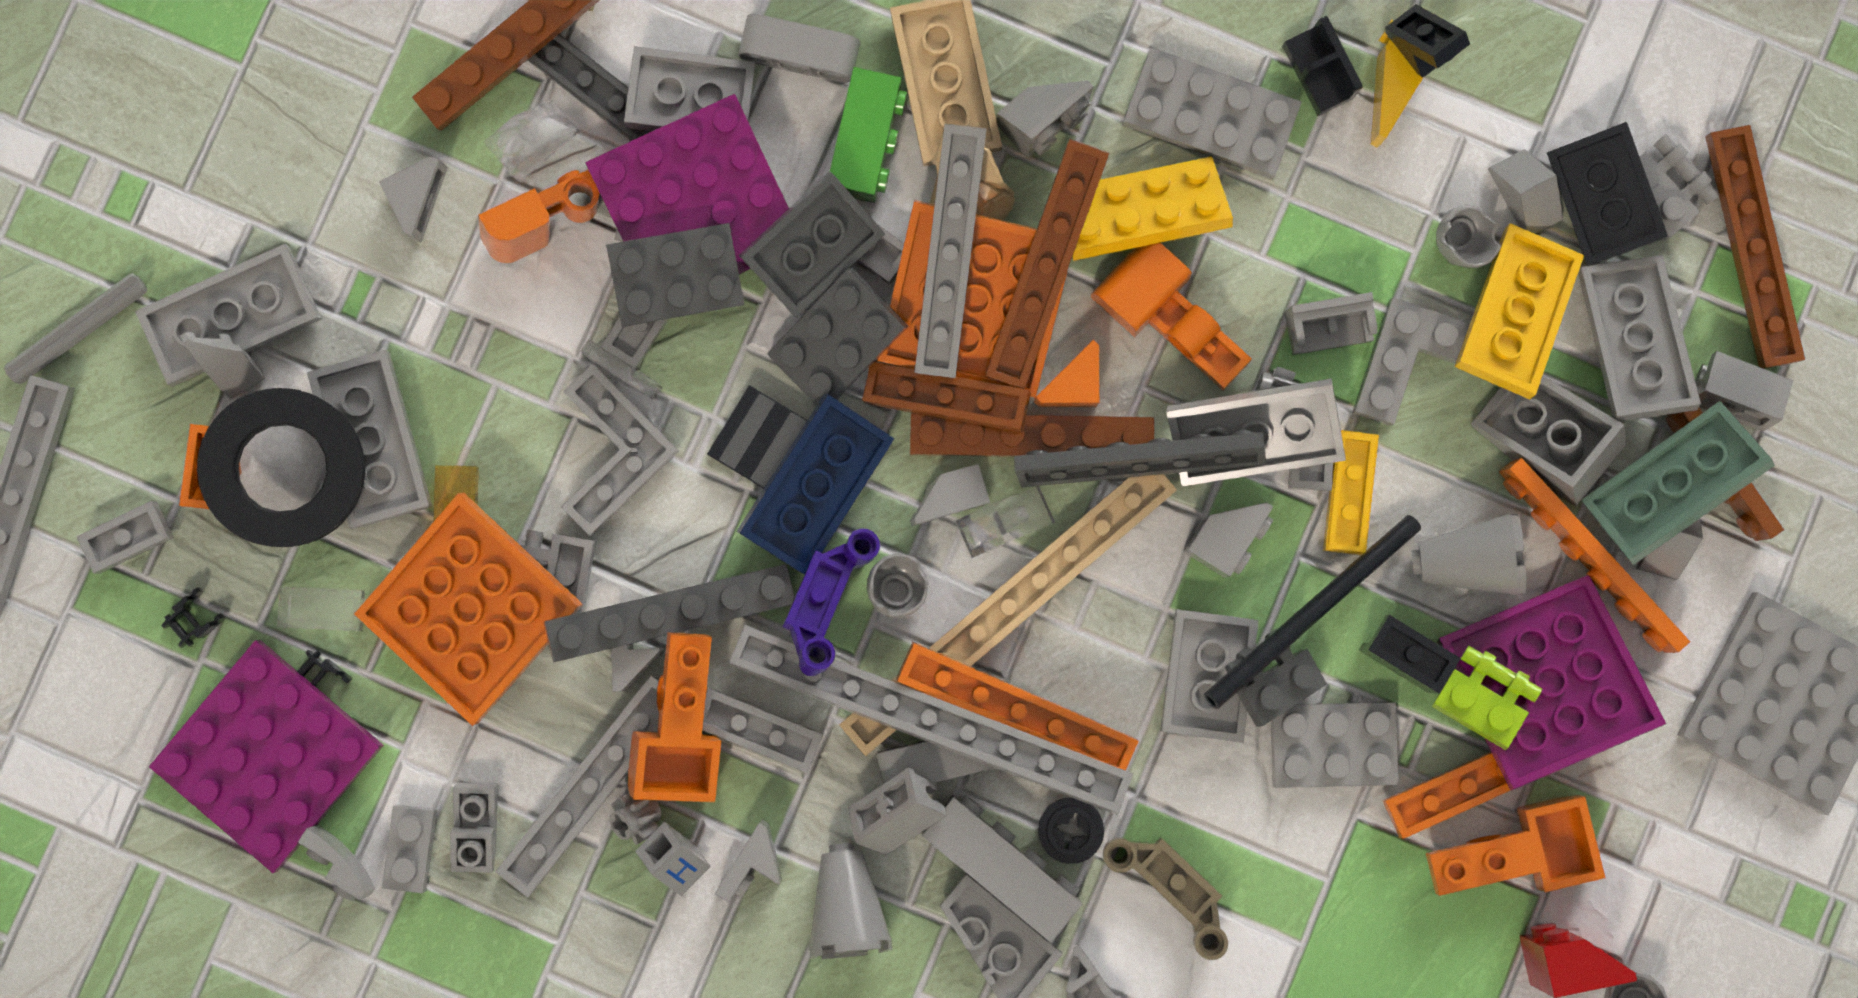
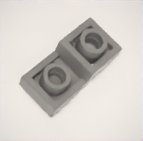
[450,782,498,873]
[298,825,375,901]

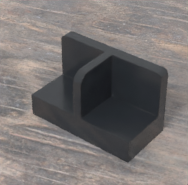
[1282,16,1363,116]
[1359,615,1461,694]

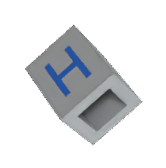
[635,821,711,896]

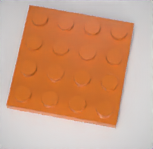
[877,200,1068,398]
[354,492,583,726]

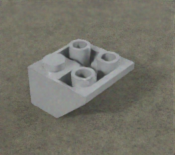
[996,81,1094,159]

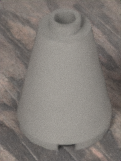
[1411,514,1527,596]
[809,843,892,959]

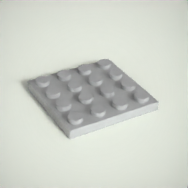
[1677,592,1858,816]

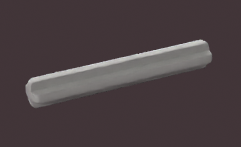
[4,273,147,384]

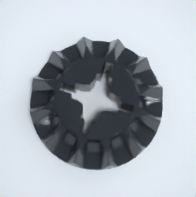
[1038,798,1104,864]

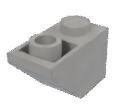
[1183,502,1273,578]

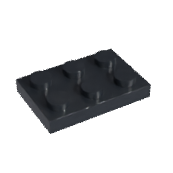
[1547,122,1669,266]

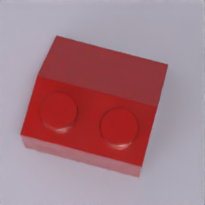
[1519,923,1637,998]

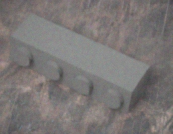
[922,795,1083,943]

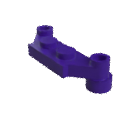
[782,528,880,676]

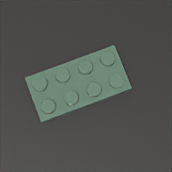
[1581,401,1775,565]

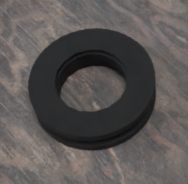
[197,388,365,547]

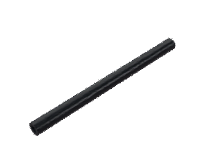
[1204,515,1421,709]

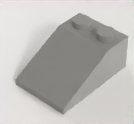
[1471,376,1626,506]

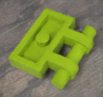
[1432,645,1543,750]

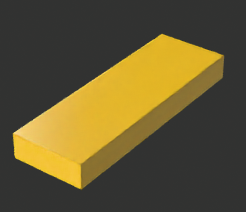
[1323,430,1379,556]

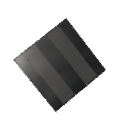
[707,385,807,489]

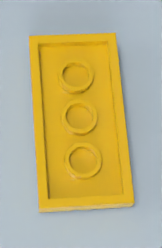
[1072,156,1233,261]
[1454,223,1584,400]

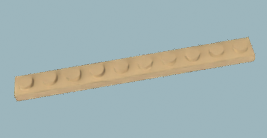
[839,474,1177,756]

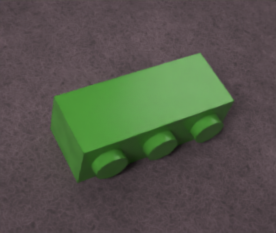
[830,67,907,203]

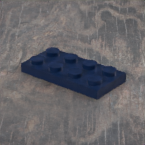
[736,394,895,575]

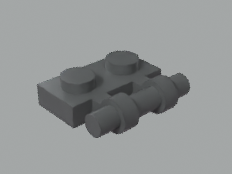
[1225,629,1327,727]

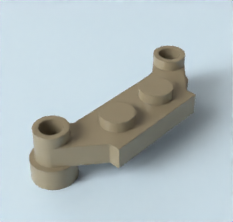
[1102,837,1228,960]

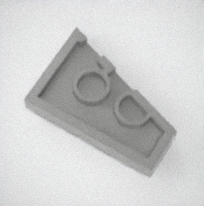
[940,873,1063,998]

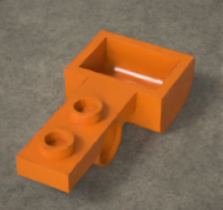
[478,170,600,263]
[1091,243,1252,391]
[628,632,722,802]
[1426,795,1606,896]

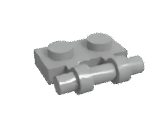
[1640,134,1720,241]
[521,530,596,614]

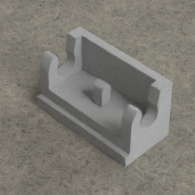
[1285,292,1377,355]
[1695,351,1793,432]
[848,767,947,855]

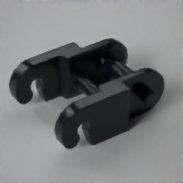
[161,587,226,648]
[297,650,352,686]

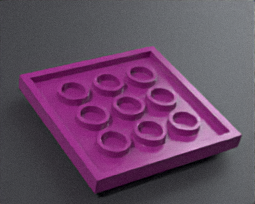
[585,93,789,275]
[1437,575,1667,791]
[149,640,384,873]

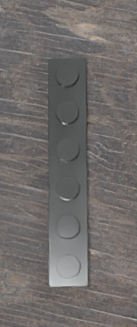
[1014,430,1266,488]
[543,564,795,663]

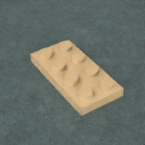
[890,0,1002,167]

